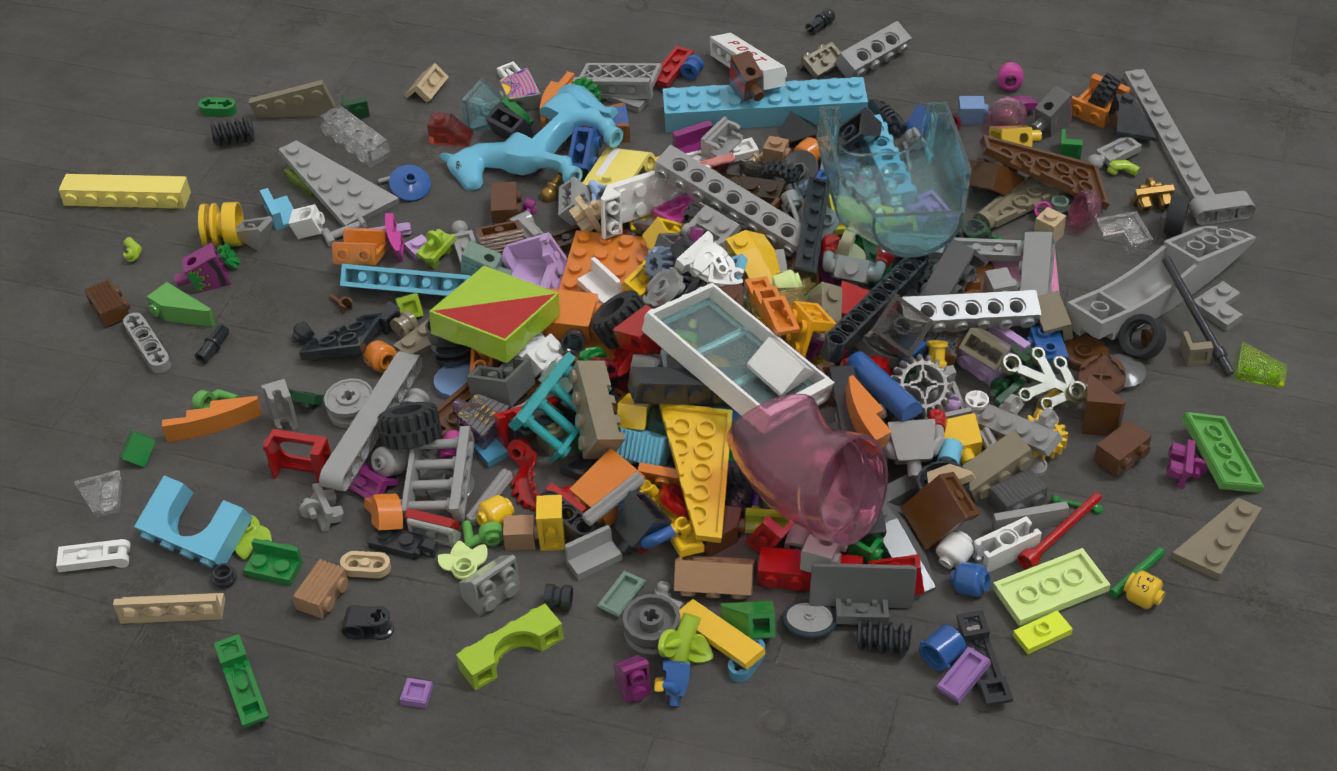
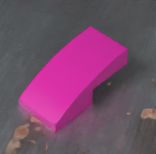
[385,213,404,261]

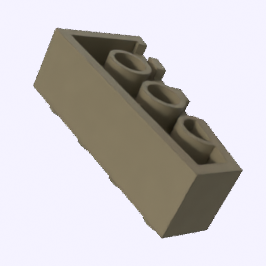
[569,361,625,459]

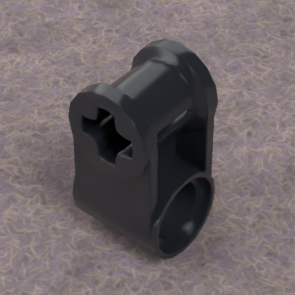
[341,605,394,640]

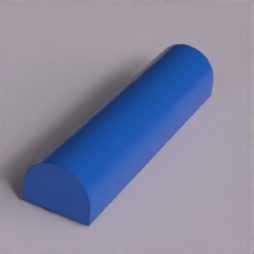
[846,352,923,422]

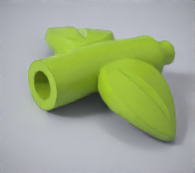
[658,613,714,664]

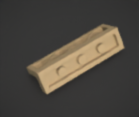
[113,593,225,624]

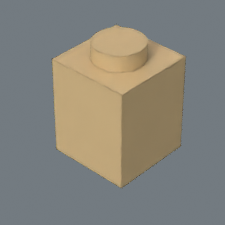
[1034,207,1066,243]

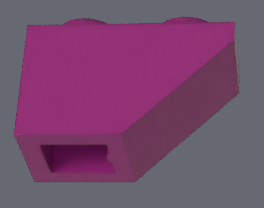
[613,655,651,704]

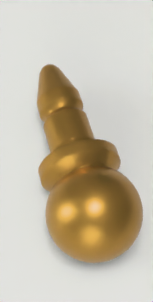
[540,172,563,202]

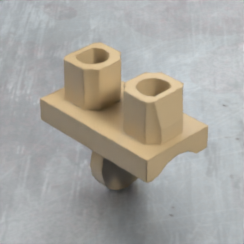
[569,195,602,233]

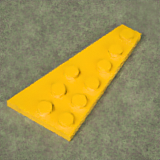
[659,404,733,543]

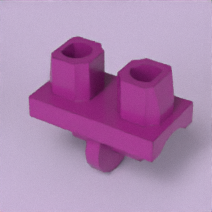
[1166,439,1208,489]

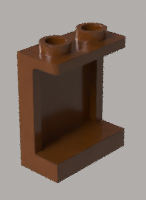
[900,472,980,550]

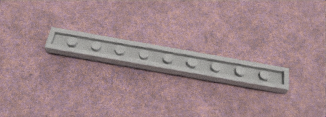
[1124,69,1215,200]

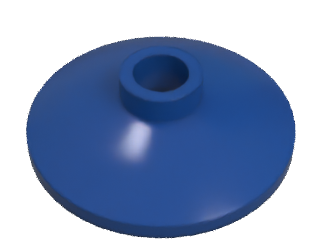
[389,165,431,201]

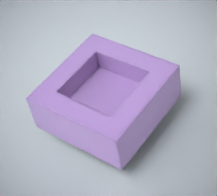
[404,234,427,261]

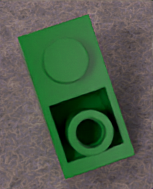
[721,601,776,639]

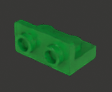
[243,538,303,586]

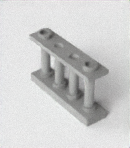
[400,426,475,522]

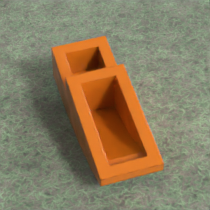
[845,375,892,454]

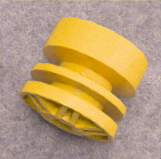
[198,202,244,248]

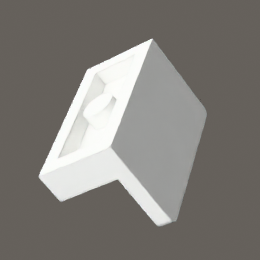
[577,257,622,304]

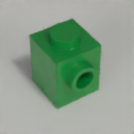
[847,529,884,564]

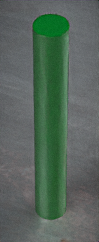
[1109,547,1165,598]

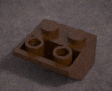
[960,157,1025,195]

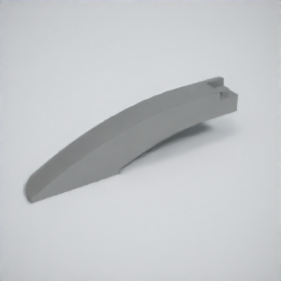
[1066,226,1256,340]

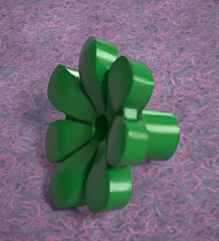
[217,243,241,270]

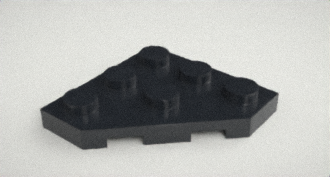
[299,313,382,361]

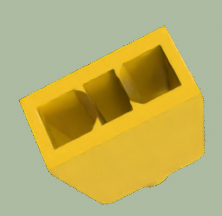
[944,413,982,465]

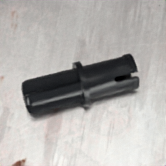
[194,324,229,364]

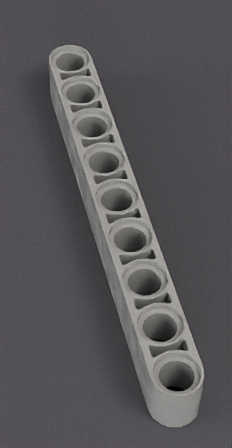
[319,351,423,492]

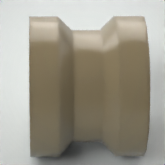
[390,310,418,338]

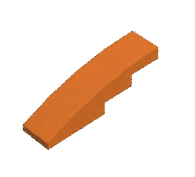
[744,276,800,336]
[162,396,262,442]

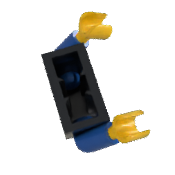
[614,480,693,555]

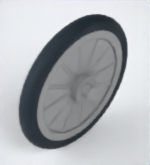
[782,601,837,639]

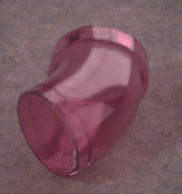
[726,394,888,545]

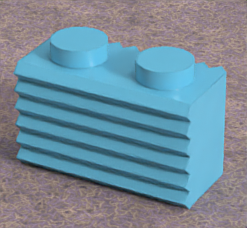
[616,427,670,466]

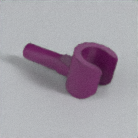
[523,198,538,214]

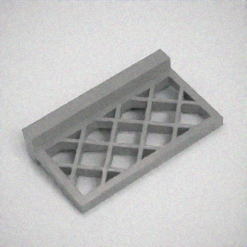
[573,63,662,99]

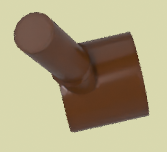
[329,294,353,313]

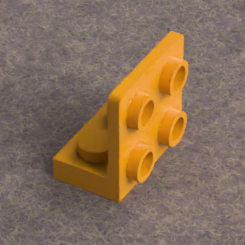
[780,301,837,358]

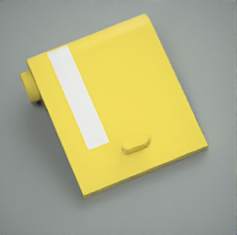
[582,147,655,188]

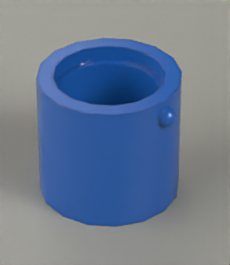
[919,624,966,671]

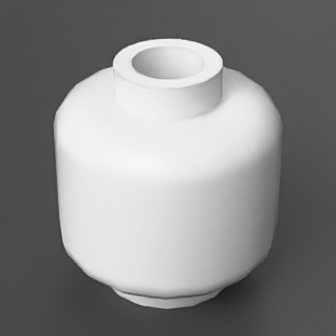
[936,530,974,569]

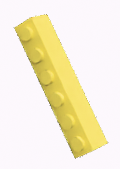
[59,174,191,209]

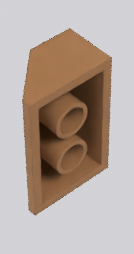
[674,555,755,599]

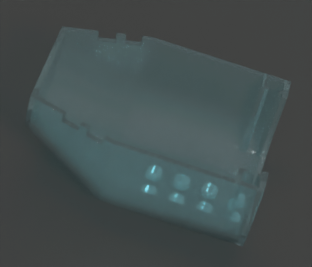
[816,102,972,257]

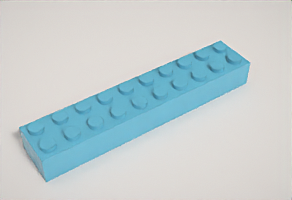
[663,77,868,133]

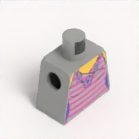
[491,68,541,110]

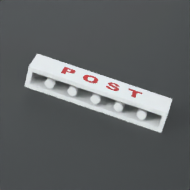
[710,33,787,90]

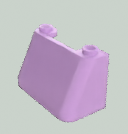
[502,232,567,289]

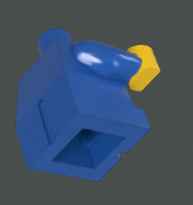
[654,660,690,706]

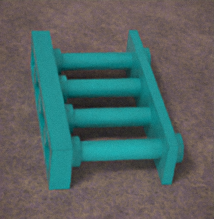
[508,351,612,463]

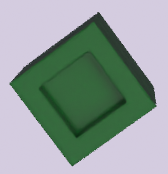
[1059,129,1083,160]
[120,429,156,467]

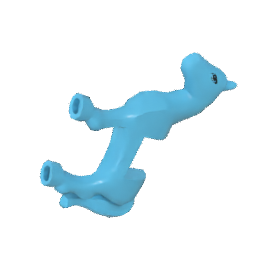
[439,84,623,191]

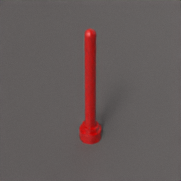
[1017,492,1102,570]

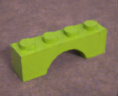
[456,604,564,691]

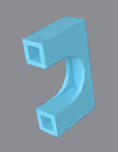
[134,475,253,569]

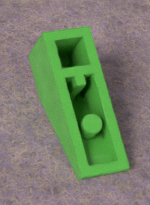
[147,282,216,327]

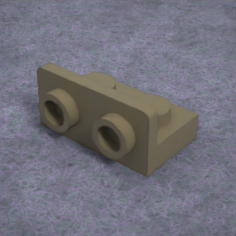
[798,42,840,79]

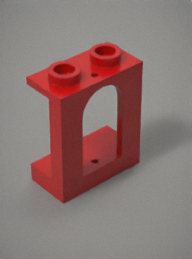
[263,429,331,483]

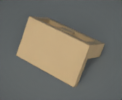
[404,63,449,103]

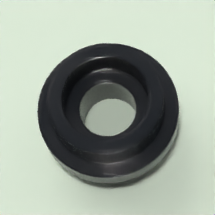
[211,563,237,587]

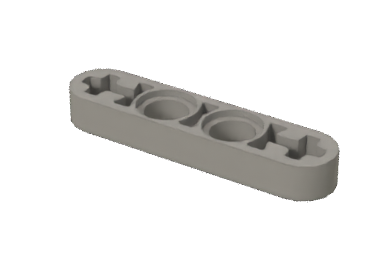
[123,313,171,373]

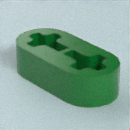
[198,97,237,117]

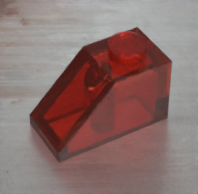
[427,112,474,147]

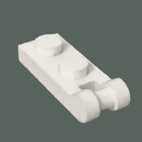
[56,539,130,572]

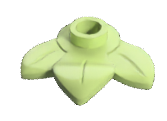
[438,541,488,580]

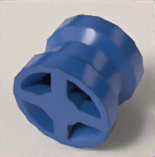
[680,55,704,80]

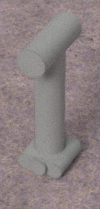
[321,215,367,247]

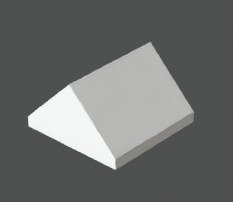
[746,337,814,397]

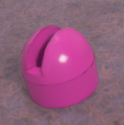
[1035,201,1052,217]

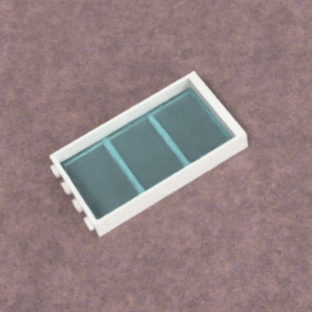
[642,283,835,435]

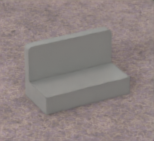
[564,525,622,581]

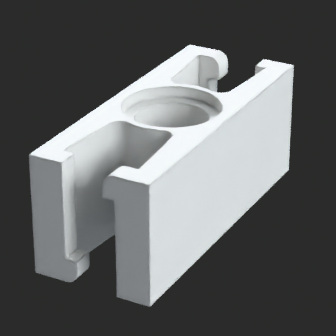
[972,516,1041,572]

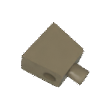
[959,327,1011,371]

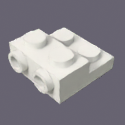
[515,333,564,378]

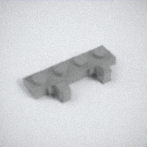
[977,394,1063,456]

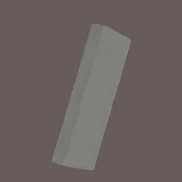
[992,502,1069,532]

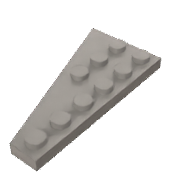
[279,140,399,227]

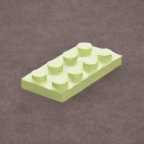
[993,548,1110,626]

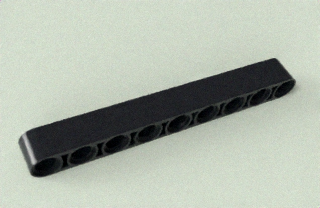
[820,249,930,363]

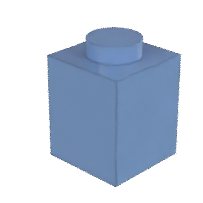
[958,96,988,125]

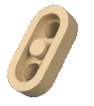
[340,551,391,578]

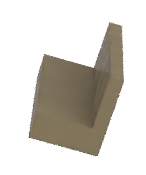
[1037,291,1073,341]

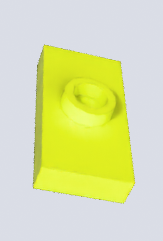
[1013,610,1073,655]

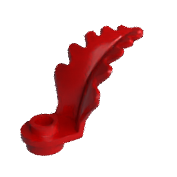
[507,439,540,511]

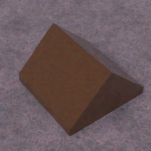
[1082,375,1126,436]

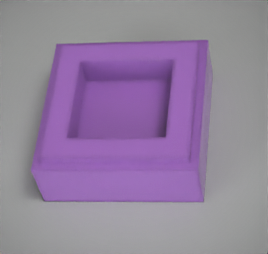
[399,678,434,709]

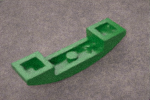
[214,634,269,728]

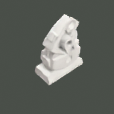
[675,231,744,287]

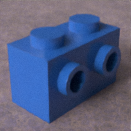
[568,126,602,174]
[1025,326,1069,374]

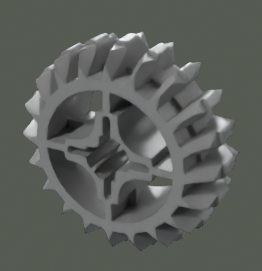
[891,354,954,419]

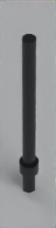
[1162,256,1235,376]

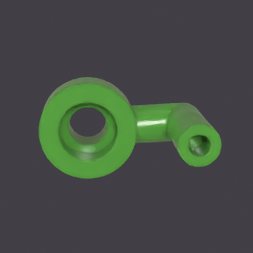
[192,389,240,409]
[462,520,504,548]

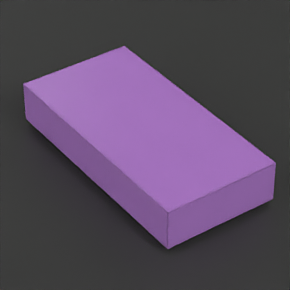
[936,647,991,704]

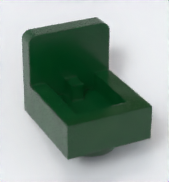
[338,95,370,122]

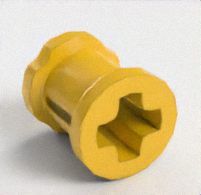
[927,340,948,367]

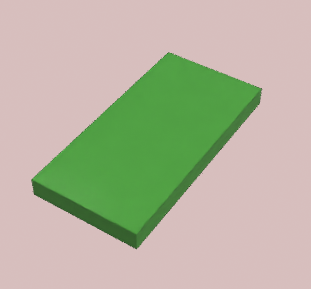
[1181,412,1264,493]

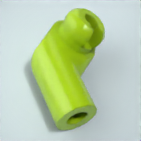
[1107,159,1140,176]
[123,237,142,262]

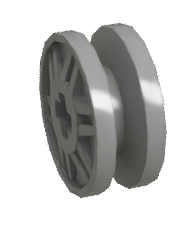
[324,378,372,428]

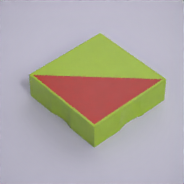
[429,266,560,363]

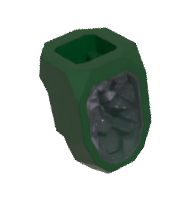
[962,219,993,239]

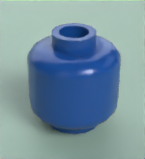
[950,562,991,597]

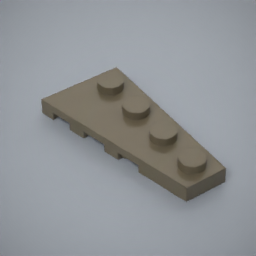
[983,174,1065,228]

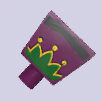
[174,243,231,293]

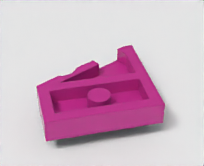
[651,193,698,223]

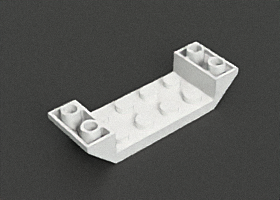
[601,165,711,239]

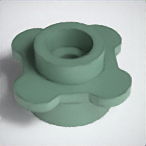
[1048,195,1072,214]

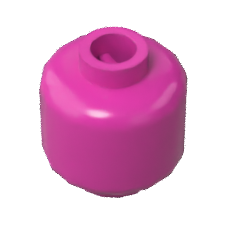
[997,62,1024,91]

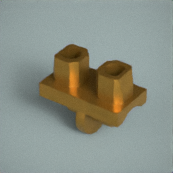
[1131,177,1175,213]

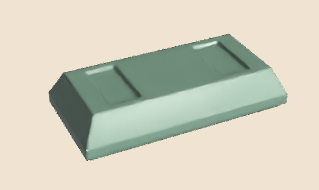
[597,570,646,618]

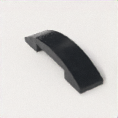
[956,610,1013,706]

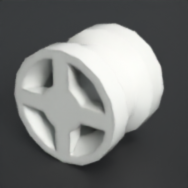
[965,390,989,419]

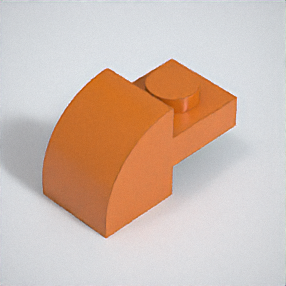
[364,494,403,530]

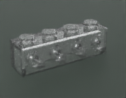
[320,105,390,167]

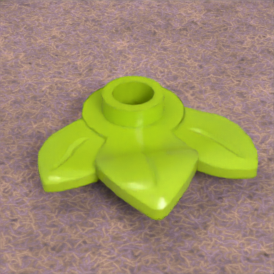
[235,515,272,560]

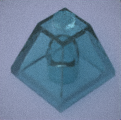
[461,78,505,133]

